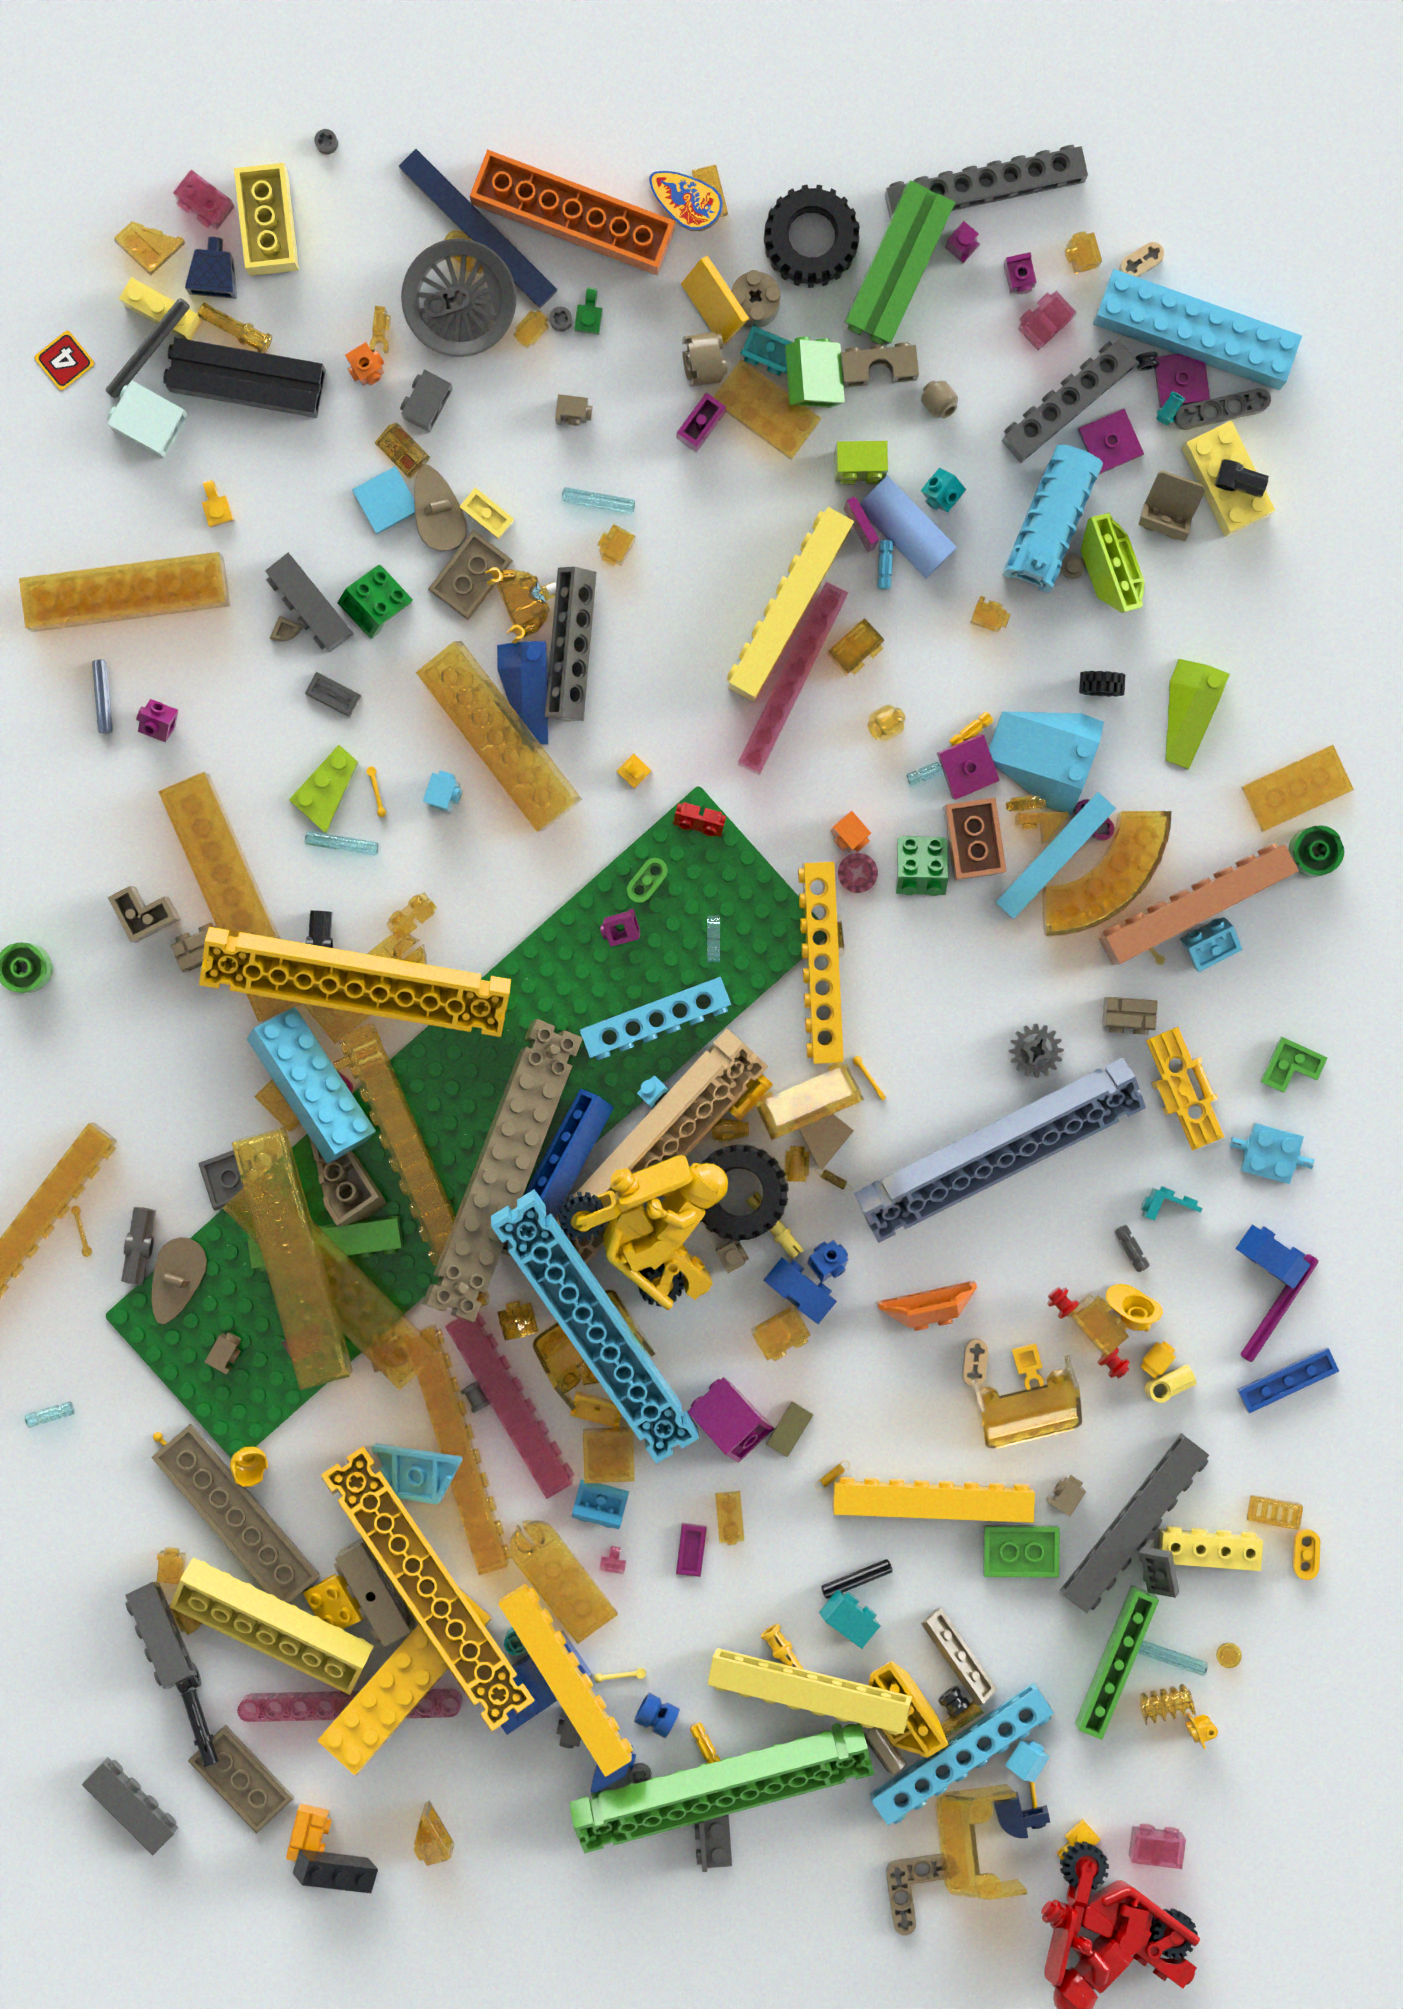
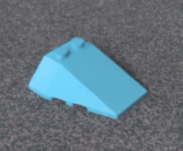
[989,711,1104,815]

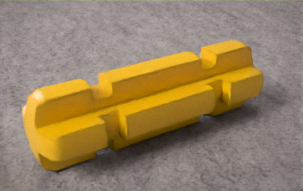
[949,712,994,746]
[690,1722,721,1764]

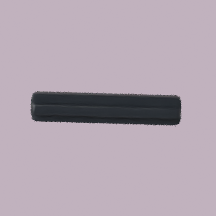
[821,1559,893,1599]

